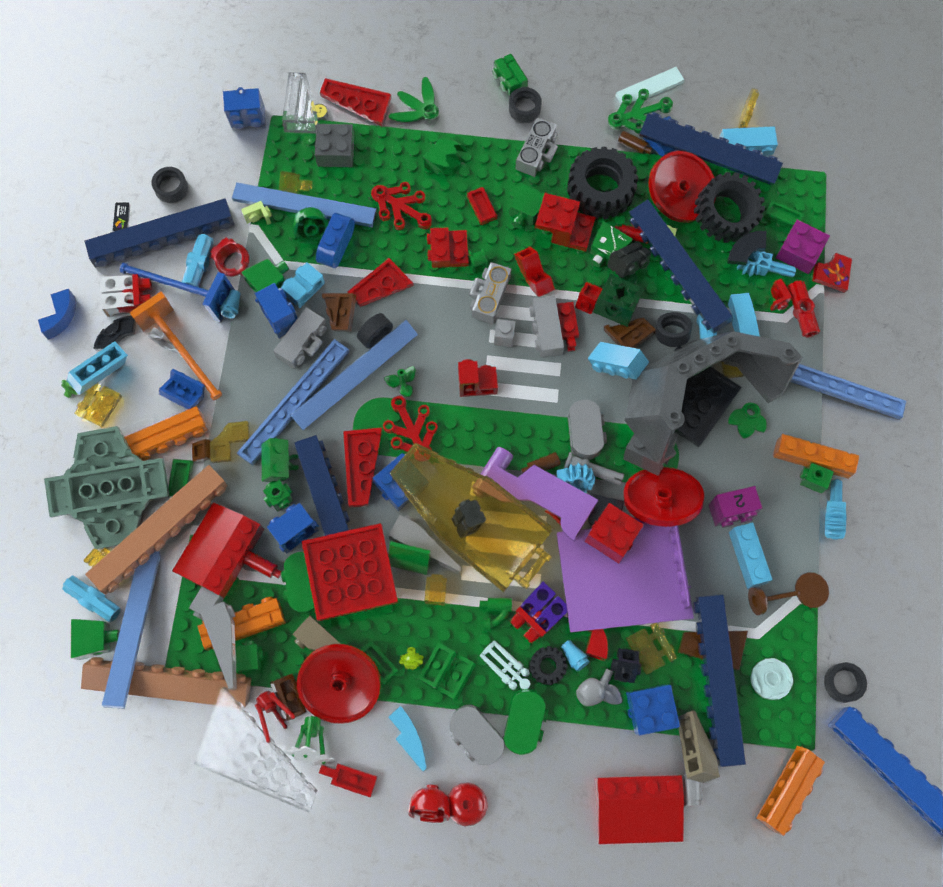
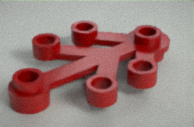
[371,182,432,230]
[383,396,438,462]

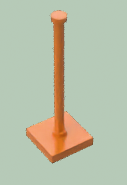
[130,291,222,400]

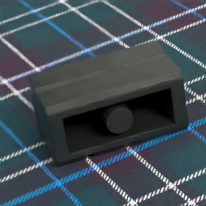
[607,242,651,278]
[451,499,486,538]

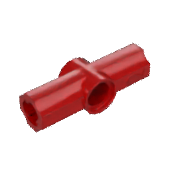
[788,280,820,338]

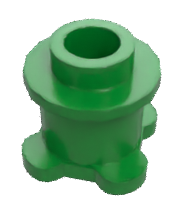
[468,249,490,272]

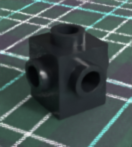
[611,648,642,684]

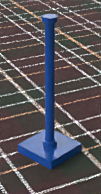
[120,262,235,323]

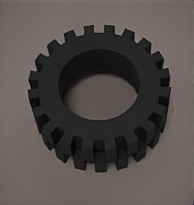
[694,172,765,243]

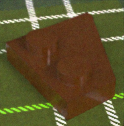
[322,293,356,332]

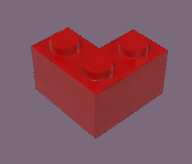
[458,359,498,397]

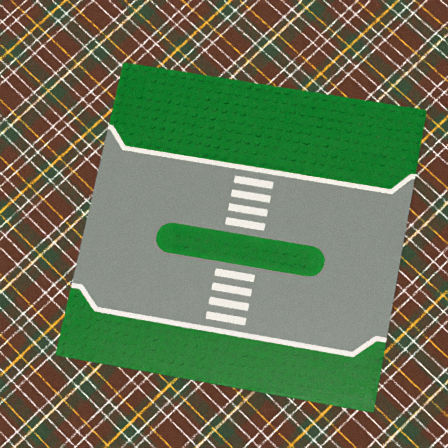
[165,115,826,751]

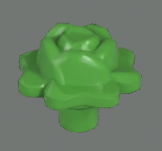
[61,380,78,398]

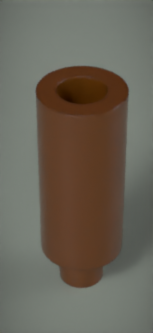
[618,130,653,155]
[521,452,561,474]

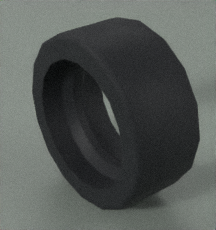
[509,87,542,123]
[151,167,188,203]
[655,312,692,347]
[357,313,393,349]
[824,662,867,703]

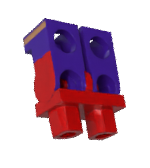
[510,581,568,643]

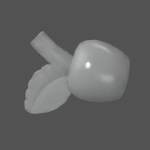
[576,669,622,706]

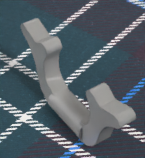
[148,327,179,353]

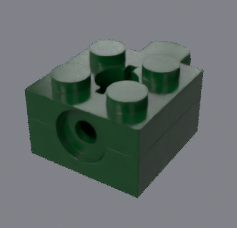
[593,273,644,327]

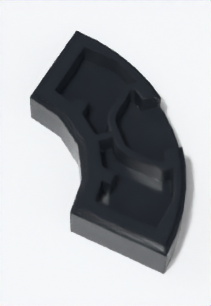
[727,231,766,265]
[93,315,136,351]

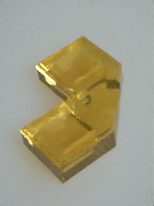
[210,421,250,463]

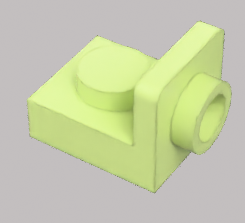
[241,201,272,224]

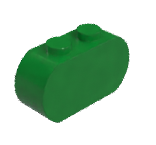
[281,552,315,615]
[503,688,549,755]

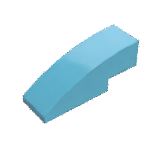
[728,293,760,337]
[388,706,427,772]

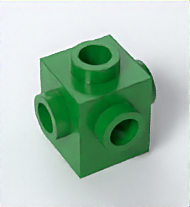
[263,480,293,512]

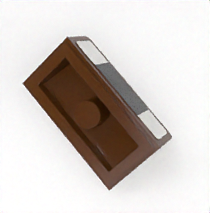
[270,673,306,721]

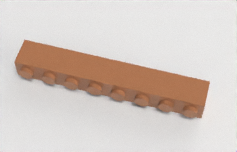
[85,465,228,595]
[81,657,252,708]

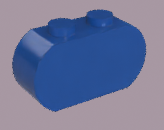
[316,213,355,269]

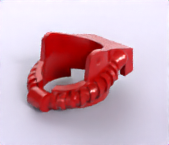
[210,237,250,277]

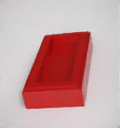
[467,187,498,225]

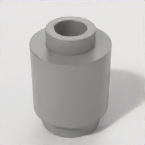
[682,775,703,806]

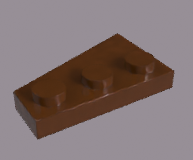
[678,631,748,671]

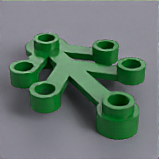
[608,89,673,134]

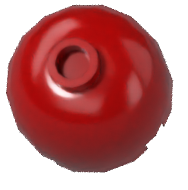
[448,782,488,827]
[408,785,451,823]

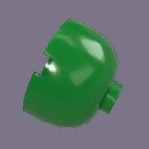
[293,207,329,244]

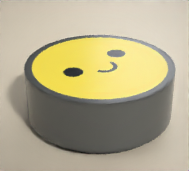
[310,104,328,120]

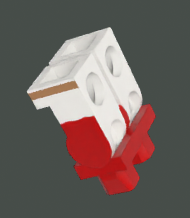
[101,274,152,317]

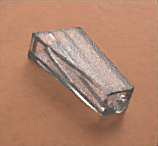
[282,72,319,134]

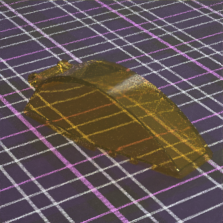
[390,443,554,593]

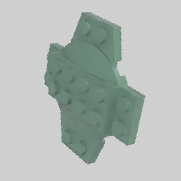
[44,426,170,549]

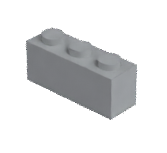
[529,296,564,357]

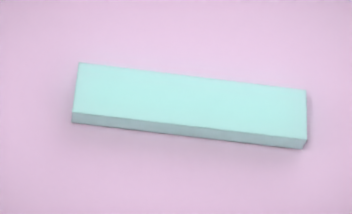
[615,67,684,107]

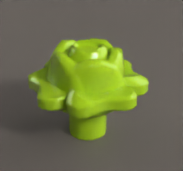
[399,647,423,670]

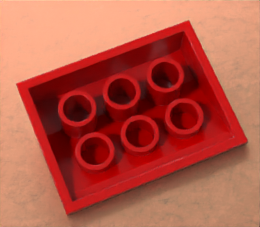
[172,502,265,599]
[595,775,684,844]

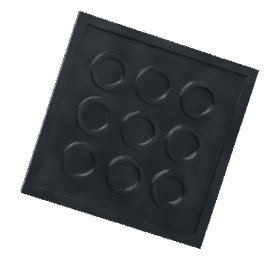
[675,346,742,447]

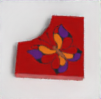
[812,253,852,293]

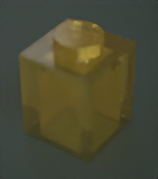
[424,574,447,606]

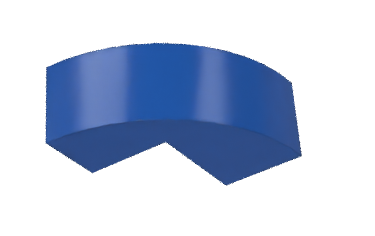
[38,288,76,340]

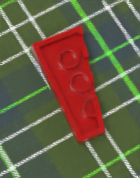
[320,78,391,127]
[343,428,382,508]

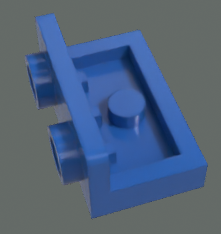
[159,369,205,409]

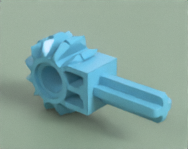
[737,251,796,277]
[557,462,595,493]
[825,479,847,540]

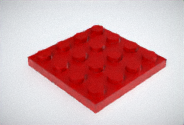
[302,523,398,621]

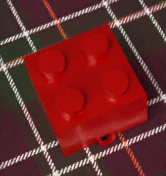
[584,503,644,564]

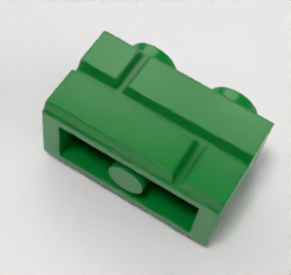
[492,53,528,97]

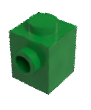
[800,463,834,494]
[236,641,264,673]

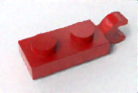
[557,302,579,352]
[319,763,378,798]

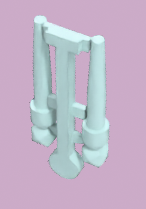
[479,640,530,690]

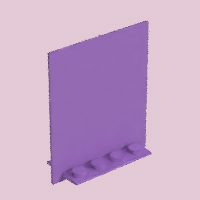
[557,523,694,632]

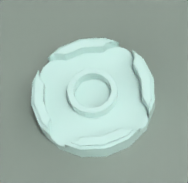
[751,658,793,700]

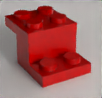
[535,193,595,251]

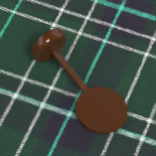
[748,572,829,615]

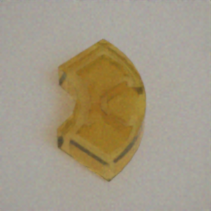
[738,88,759,128]

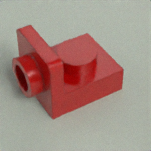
[770,278,792,311]
[575,282,602,314]

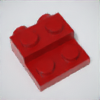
[427,227,468,268]

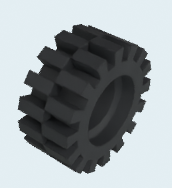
[529,646,567,685]

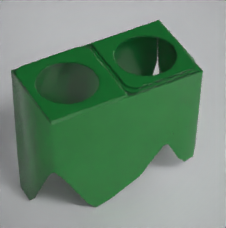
[423,134,467,178]

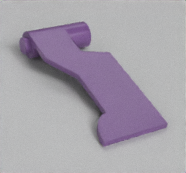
[473,447,598,541]

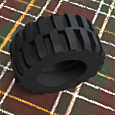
[567,147,638,219]

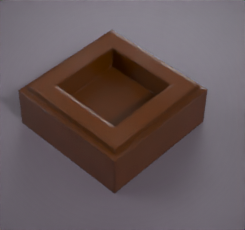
[192,439,211,463]

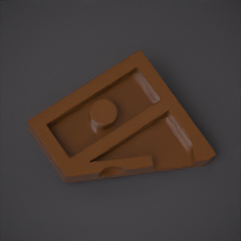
[604,317,656,348]

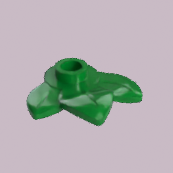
[728,402,767,439]

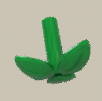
[384,366,416,397]

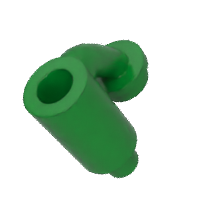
[479,598,512,633]

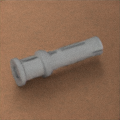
[564,452,624,486]

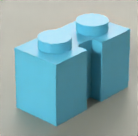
[281,262,325,308]

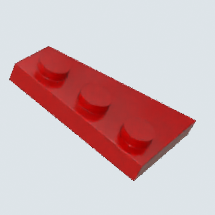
[347,258,414,307]

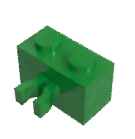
[261,438,299,482]

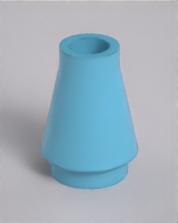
[220,290,241,319]
[561,640,590,672]

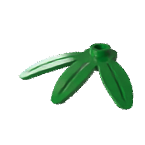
[388,77,439,122]

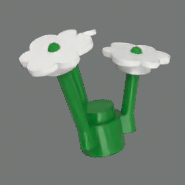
[284,716,335,765]

